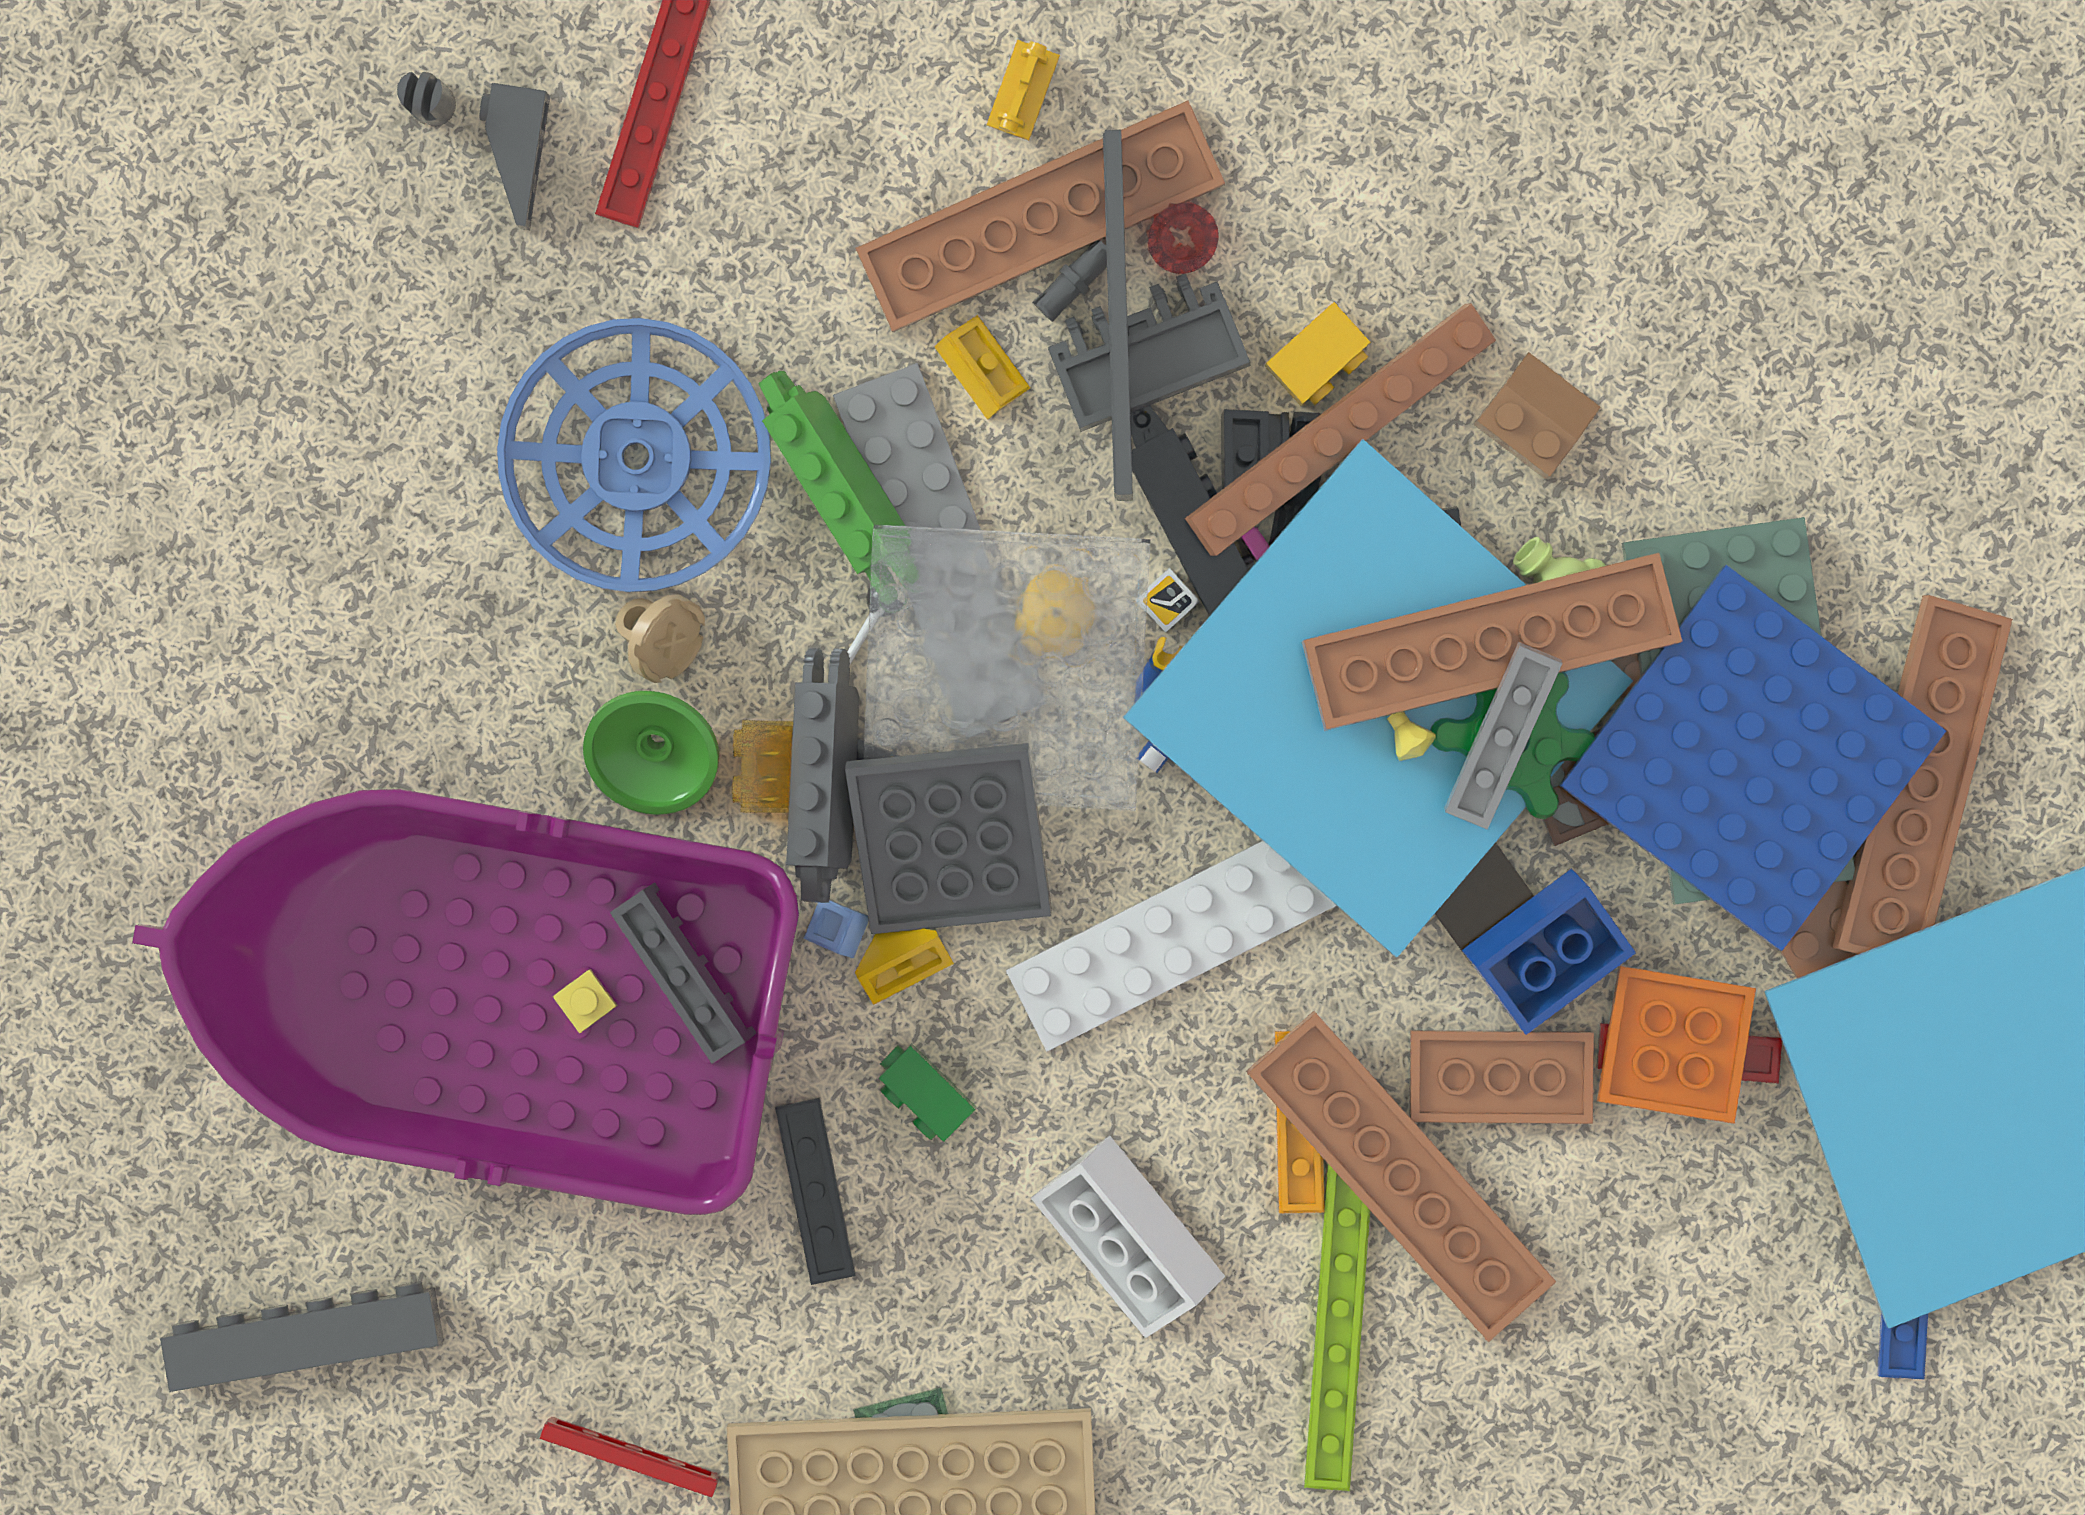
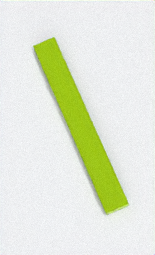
[1304,1164,1370,1491]

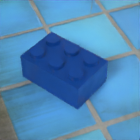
[1462,868,1636,1035]

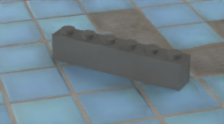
[160,1281,444,1392]

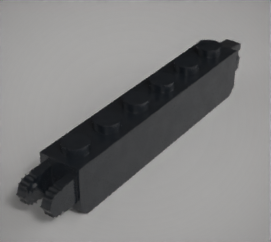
[1130,405,1255,616]

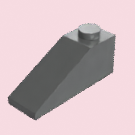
[479,83,550,231]

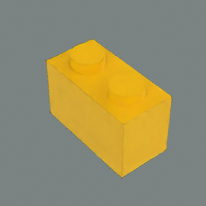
[1265,302,1371,406]

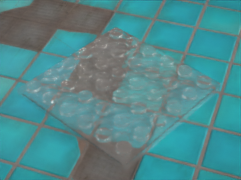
[863,525,1150,811]

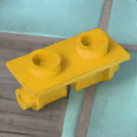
[986,39,1060,141]

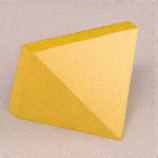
[855,928,954,1005]

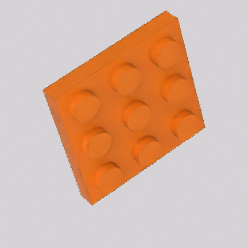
[1597,966,1756,1124]

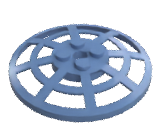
[497,318,772,592]

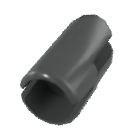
[397,72,456,127]

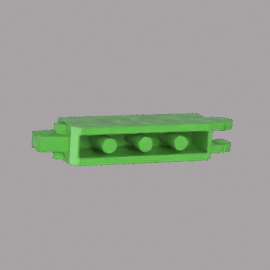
[758,371,920,600]

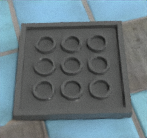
[845,743,1052,934]

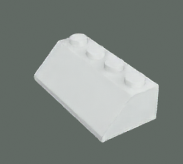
[1031,1136,1225,1338]

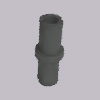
[1032,240,1107,322]

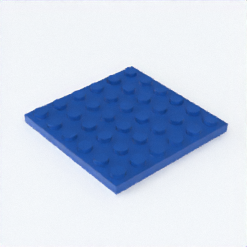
[1559,565,1946,951]

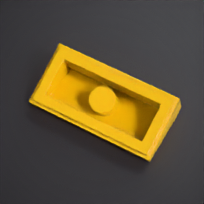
[934,315,1031,420]

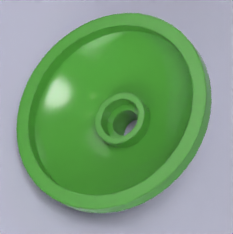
[583,691,719,815]

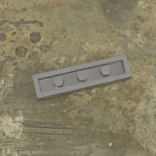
[1444,642,1563,830]

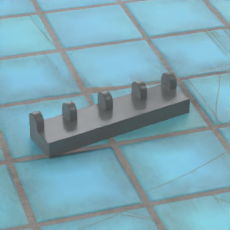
[610,882,757,1064]

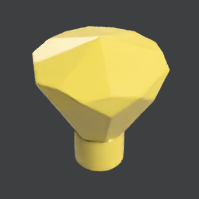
[1387,712,1436,761]

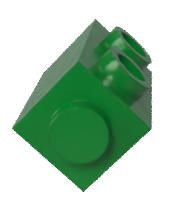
[879,1043,977,1142]

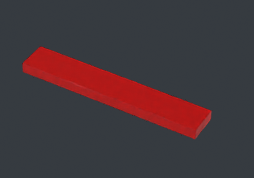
[595,0,711,229]

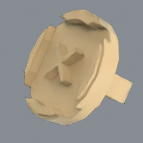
[615,594,705,683]

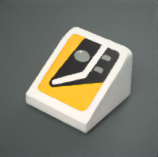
[1136,568,1200,633]

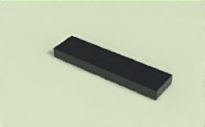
[775,1097,856,1285]

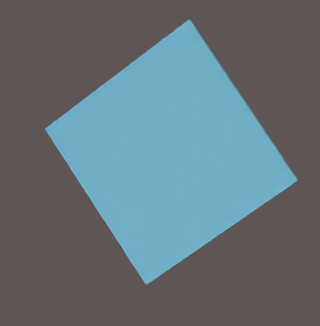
[1123,439,1633,957]
[1764,866,2085,1328]

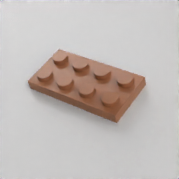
[1409,1030,1594,1124]

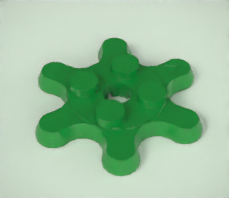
[1430,672,1595,819]

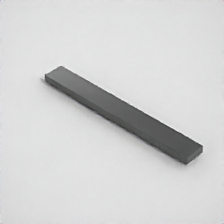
[1103,129,1133,501]

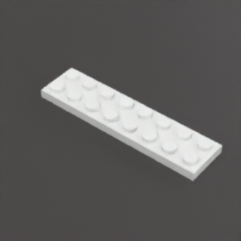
[1006,841,1337,1052]

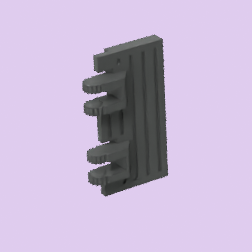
[1048,273,1251,432]

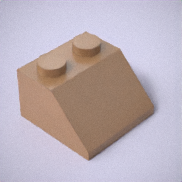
[1473,352,1601,479]

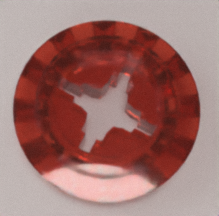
[1146,201,1219,274]

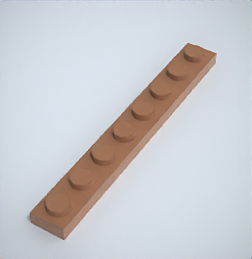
[1185,303,1496,556]

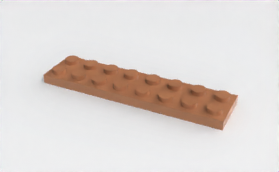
[855,100,1225,332]
[1302,553,1683,731]
[1832,595,2013,955]
[1246,1011,1556,1342]

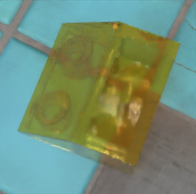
[732,720,793,813]

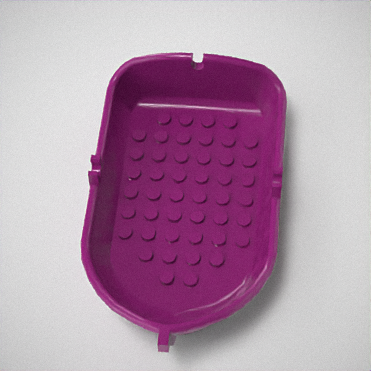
[132,789,799,1215]

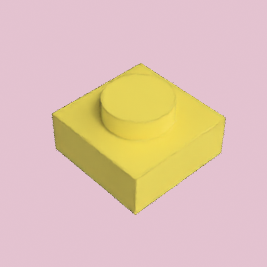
[552,969,618,1033]

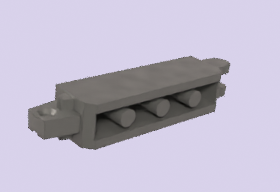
[786,648,860,903]

